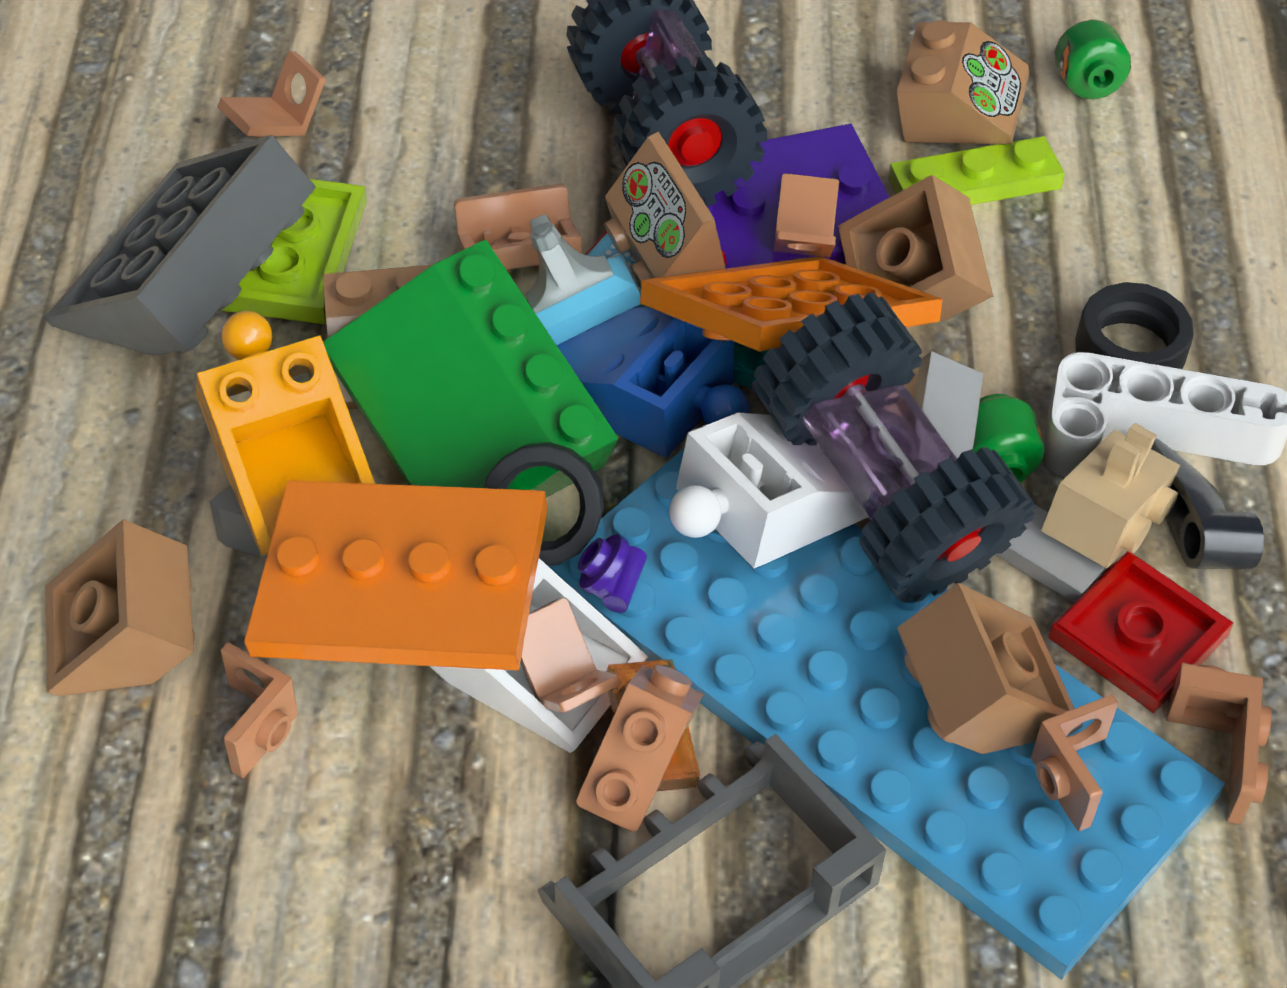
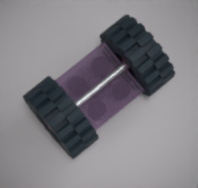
[566,0,767,206]
[752,293,1036,603]

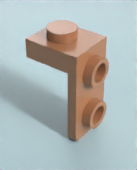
[1166,663,1272,825]
[576,665,704,832]

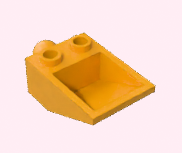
[196,311,375,557]

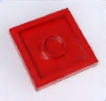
[1048,551,1234,713]

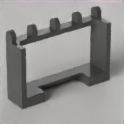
[538,733,886,988]

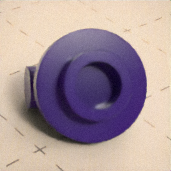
[577,534,647,613]

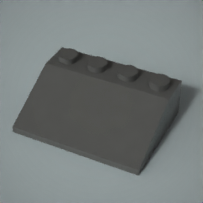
[44,135,316,356]

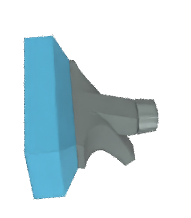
[525,214,641,345]

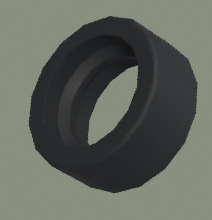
[1075,282,1194,369]
[483,442,604,566]

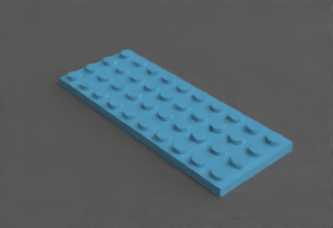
[548,448,1226,980]

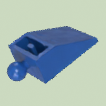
[557,307,750,459]

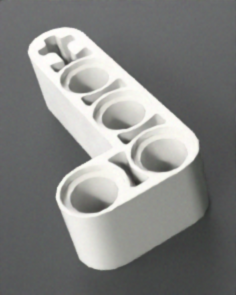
[1043,352,1287,477]

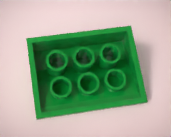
[323,239,618,498]

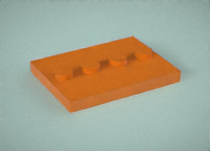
[640,256,943,352]
[244,480,548,671]

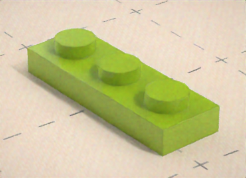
[888,136,1065,205]

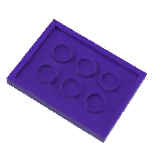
[707,123,890,269]

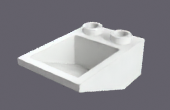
[669,412,897,569]
[430,559,648,753]

